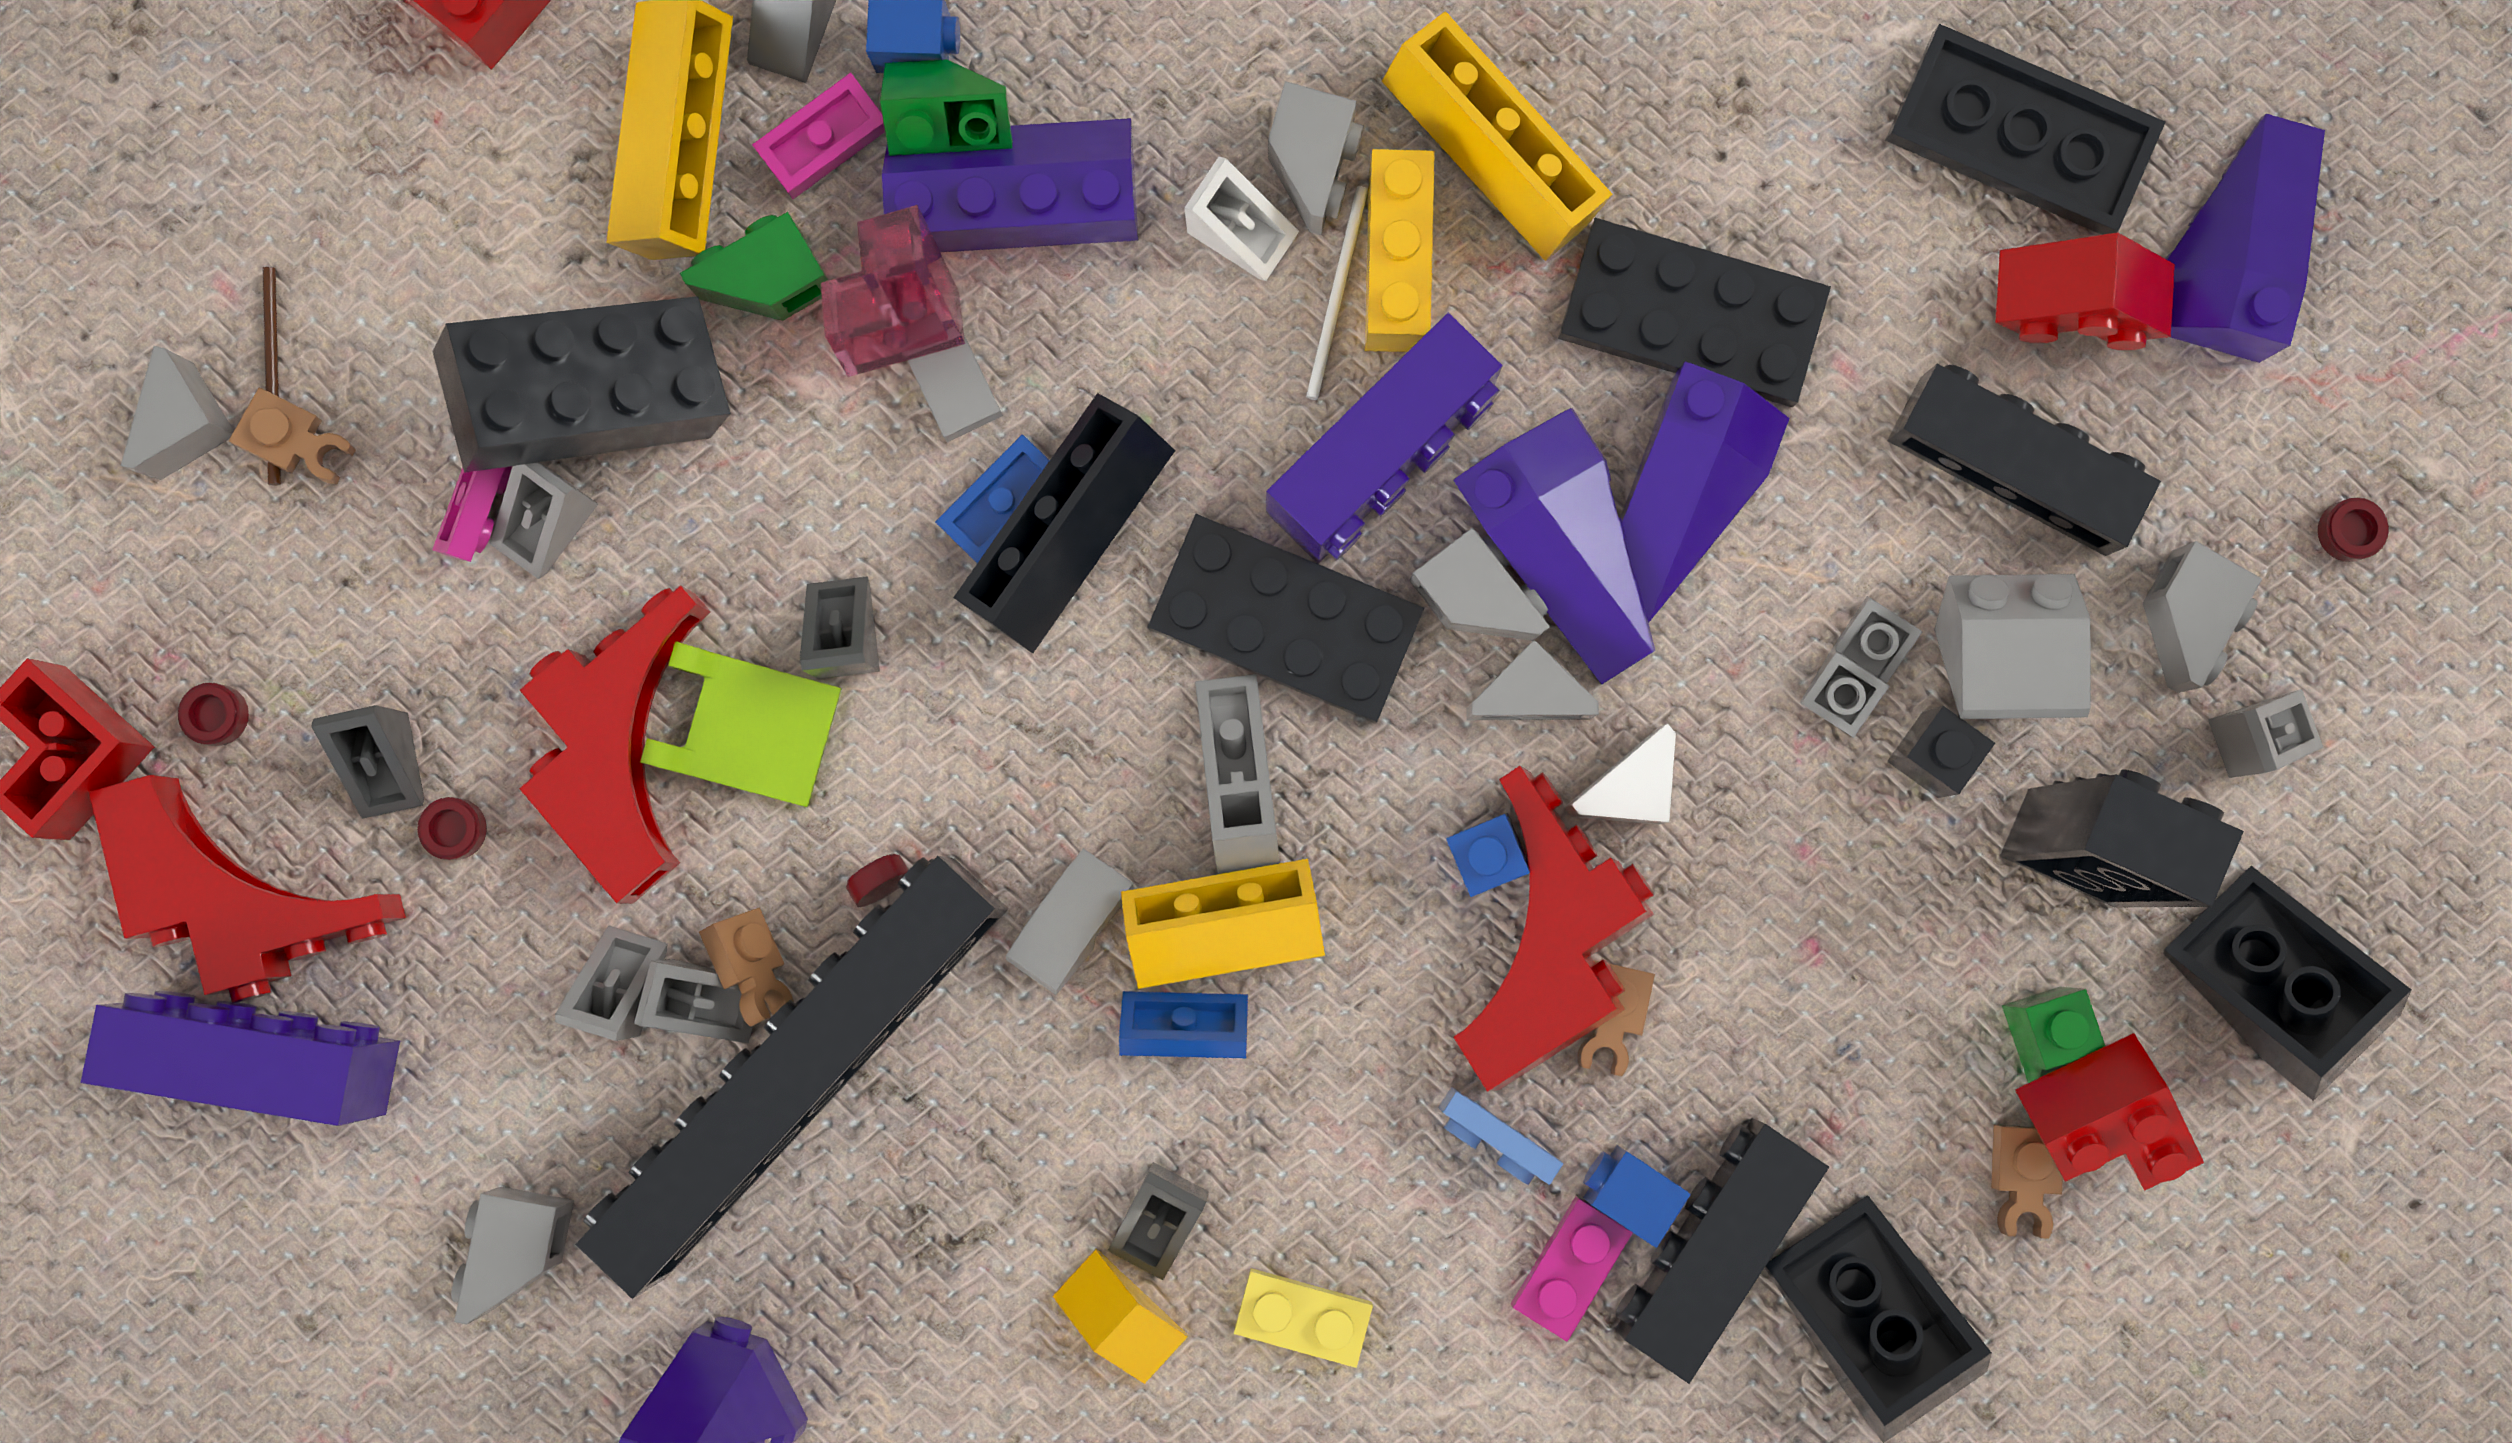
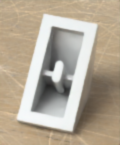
[1184,156,1299,281]
[1564,723,1676,825]

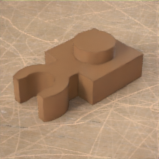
[229,387,356,484]
[699,907,794,1027]
[1578,960,1655,1077]
[1991,1124,2063,1239]

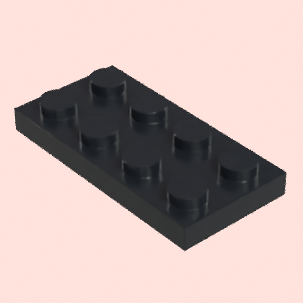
[1885,24,2166,235]
[1558,218,1831,408]
[1148,514,1424,724]

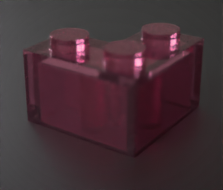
[821,205,965,377]

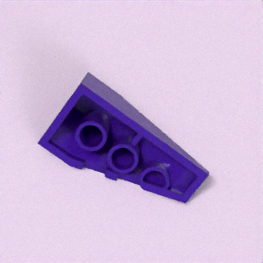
[2166,114,2325,363]
[1621,361,1790,623]
[1453,408,1655,685]
[619,1317,808,1443]

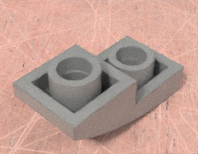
[897,310,1003,442]
[1800,596,1923,738]
[1006,848,1134,995]

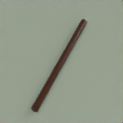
[262,267,281,486]

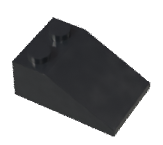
[2163,865,2412,1101]
[1765,1195,1992,1443]

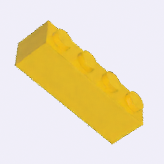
[606,0,733,260]
[1381,11,1613,261]

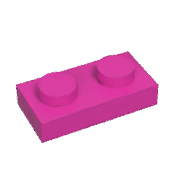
[752,72,885,199]
[432,466,512,562]
[1511,1196,1633,1342]

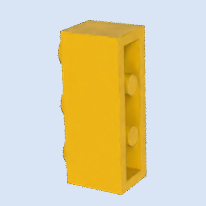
[1365,149,1435,352]
[1121,859,1325,989]

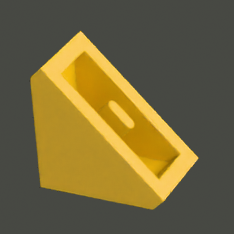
[1052,1248,1188,1384]

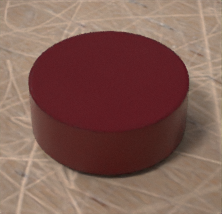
[2317,497,2389,562]
[178,683,249,746]
[417,797,487,860]
[846,854,909,907]

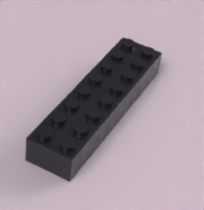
[575,856,1008,1299]

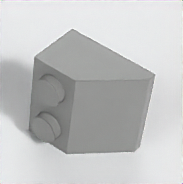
[1934,574,2091,719]

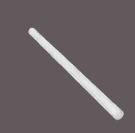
[1306,186,1368,400]

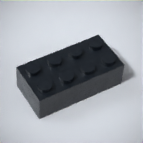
[432,296,731,473]
[2000,769,2244,908]

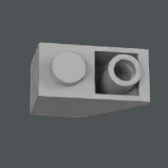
[1268,81,1364,235]
[1410,527,1550,641]
[2143,541,2262,693]
[451,1187,574,1325]

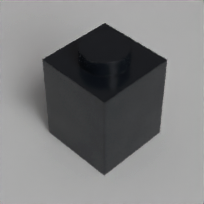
[1887,706,1995,798]

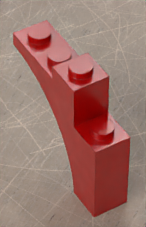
[519,585,711,904]
[1453,766,1654,1092]
[89,775,406,1003]

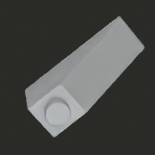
[1195,674,1280,874]

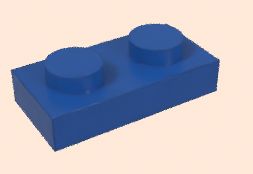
[935,434,1050,563]
[1119,991,1248,1059]

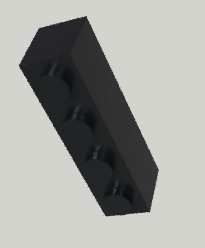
[1887,363,2161,556]
[953,393,1176,653]
[1615,1118,1829,1384]

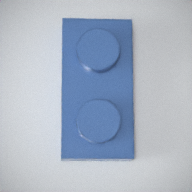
[1438,1087,1564,1185]

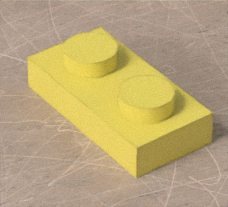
[1234,1268,1373,1368]

